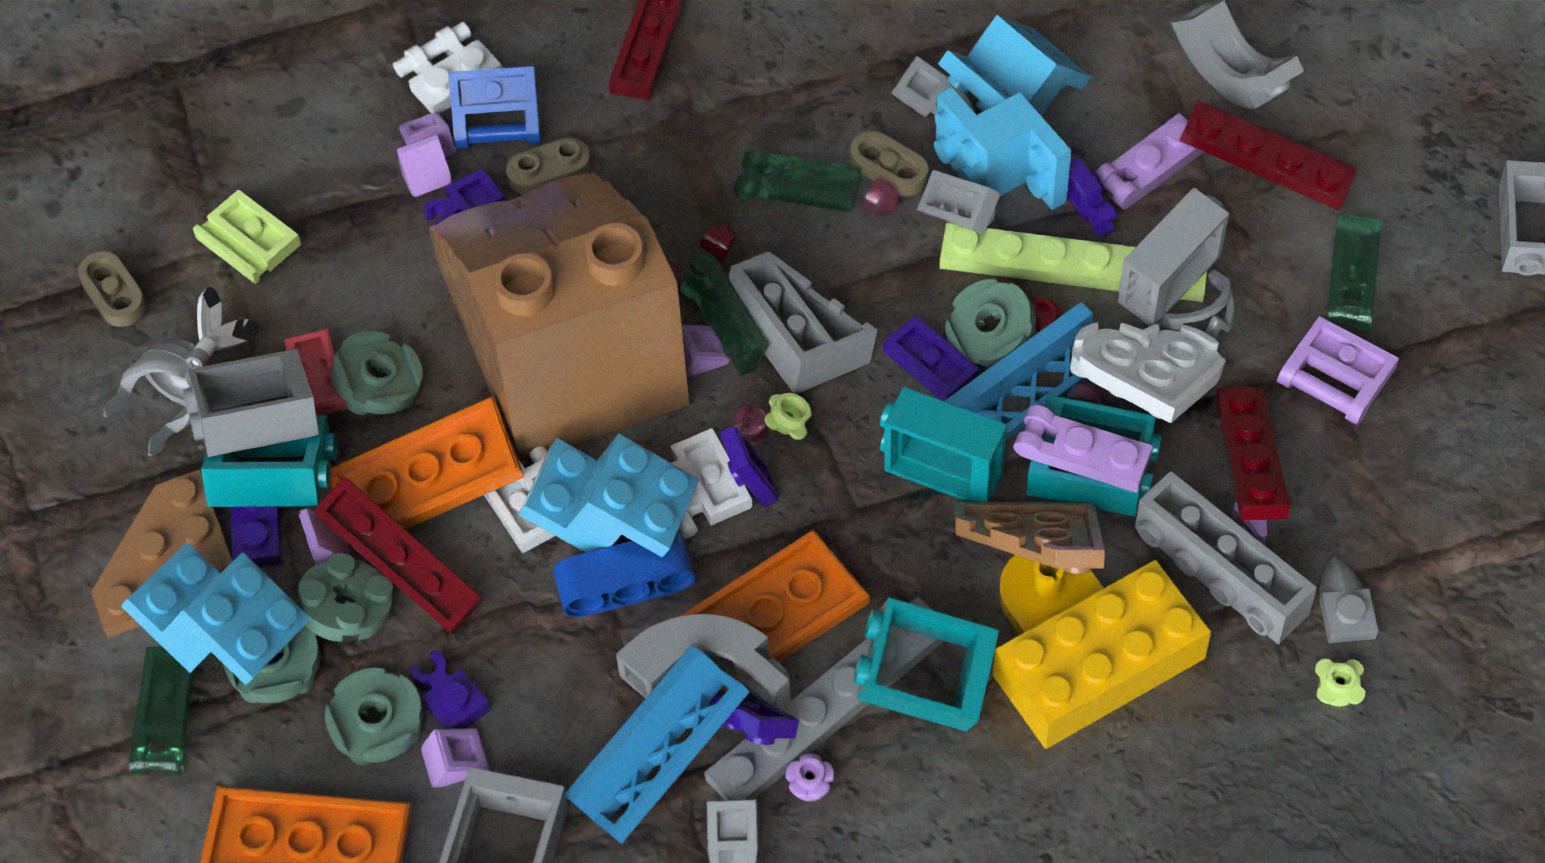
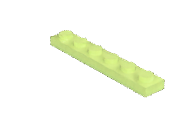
[940,223,1207,302]

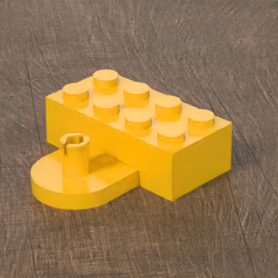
[993,555,1211,749]

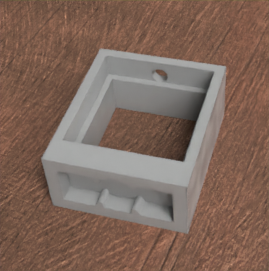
[1498,160,1545,275]
[1118,187,1229,326]
[183,349,319,457]
[439,767,569,863]

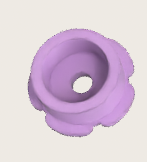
[786,754,834,801]

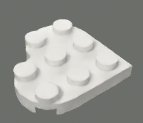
[1070,322,1226,423]

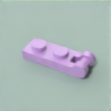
[1096,113,1203,209]
[1013,405,1153,493]

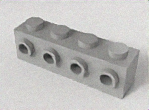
[1135,471,1317,645]

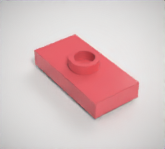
[284,329,348,415]

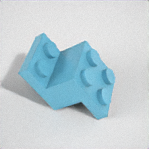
[938,15,1092,116]
[934,87,1071,210]
[518,434,699,557]
[121,542,311,685]

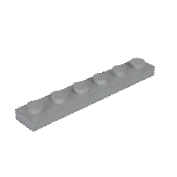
[705,596,944,801]

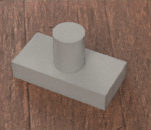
[917,170,1001,234]

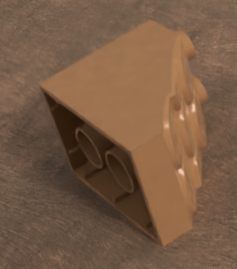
[429,172,690,464]

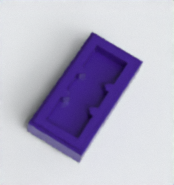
[719,426,779,507]

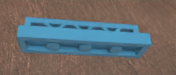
[945,302,1093,441]
[564,645,749,844]

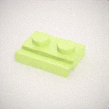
[193,189,301,284]

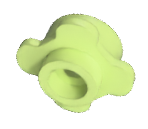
[764,393,811,440]
[1315,659,1366,706]

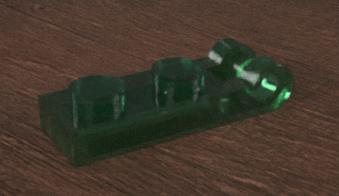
[733,150,861,213]
[1324,214,1382,331]
[680,251,769,376]
[129,647,196,776]

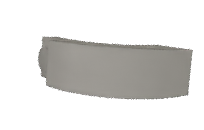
[1171,0,1304,109]
[616,614,791,710]

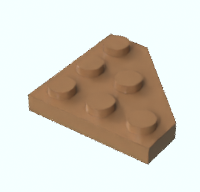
[91,470,233,638]
[955,502,1105,574]

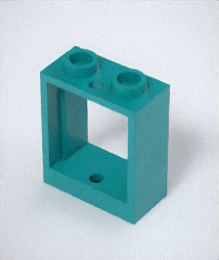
[880,387,1007,502]
[1026,395,1162,517]
[201,415,338,507]
[853,597,999,732]

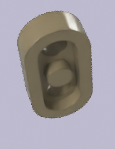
[850,131,928,196]
[506,138,591,195]
[78,251,146,327]

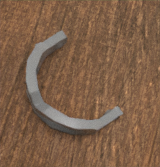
[1157,269,1236,340]

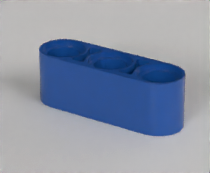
[553,532,696,618]

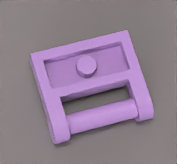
[1277,316,1399,425]

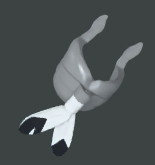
[103,287,259,456]

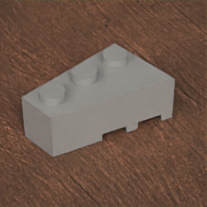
[725,251,878,394]

